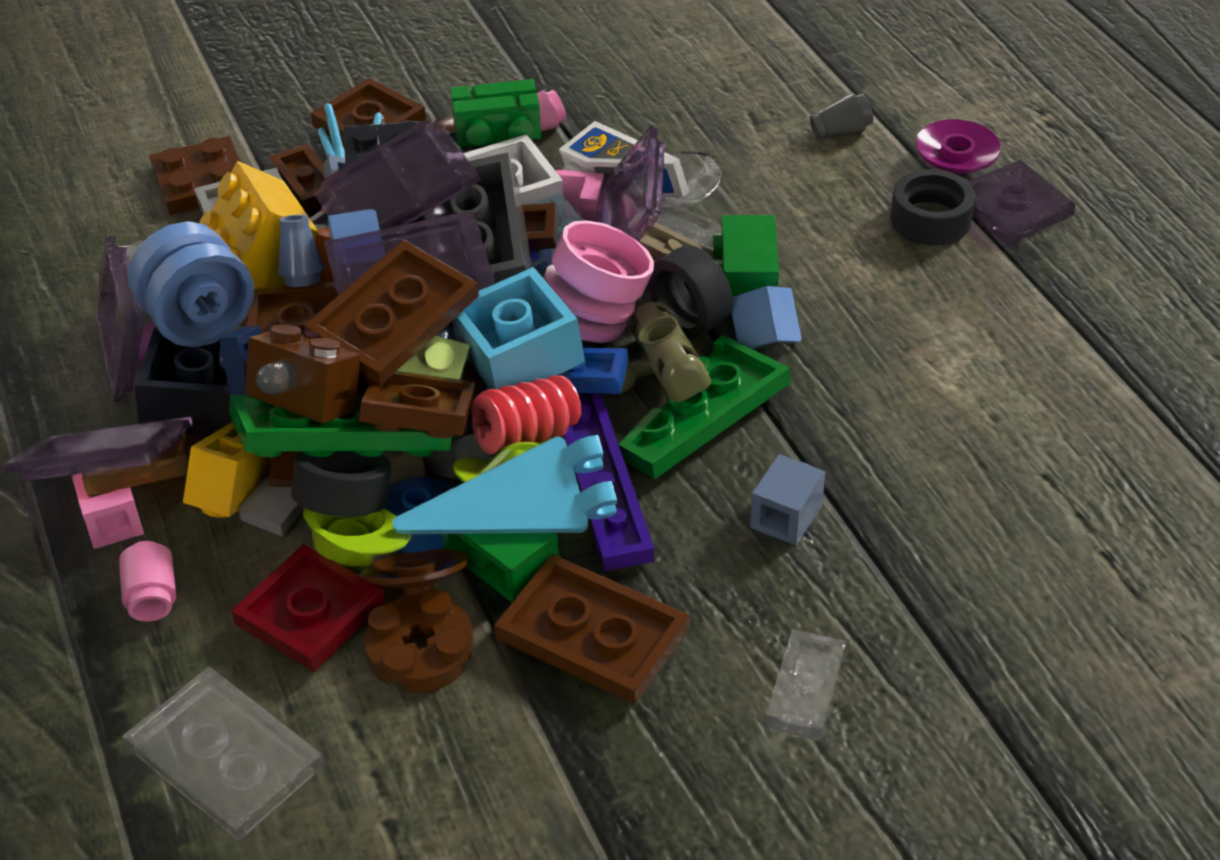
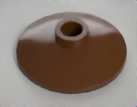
[362,549,468,597]

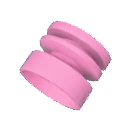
[543,220,654,343]

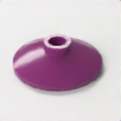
[916,119,1001,173]

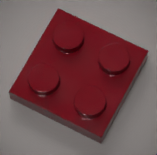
[231,544,385,672]

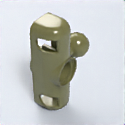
[614,301,711,403]

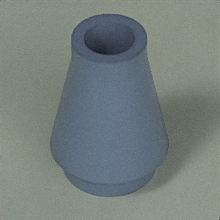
[278,214,325,287]

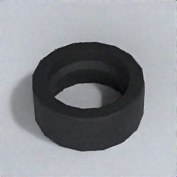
[890,169,976,245]
[648,245,733,338]
[291,451,391,517]

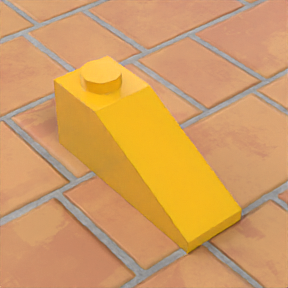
[183,422,269,518]

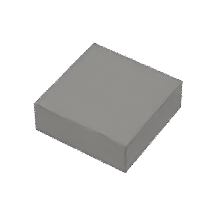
[238,476,304,537]

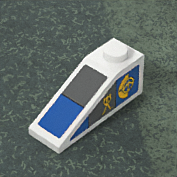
[559,121,689,197]

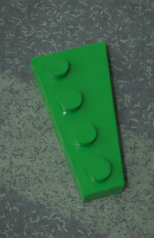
[618,334,791,479]

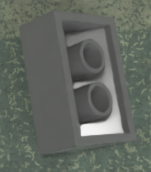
[419,153,532,291]

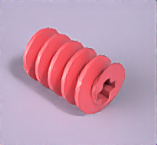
[471,375,582,454]

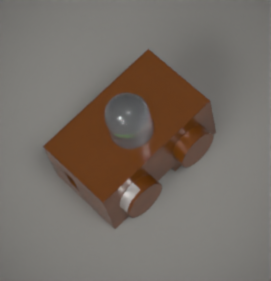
[245,325,361,423]

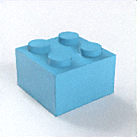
[452,267,585,389]

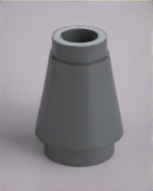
[810,93,874,139]

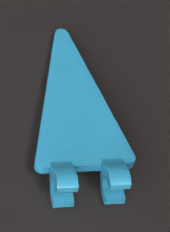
[392,435,617,534]

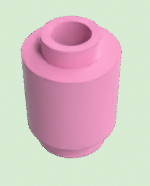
[119,541,176,622]

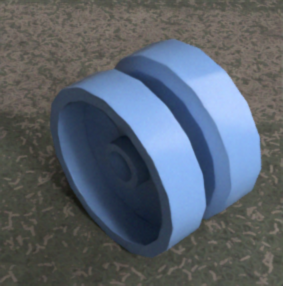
[128,221,254,347]

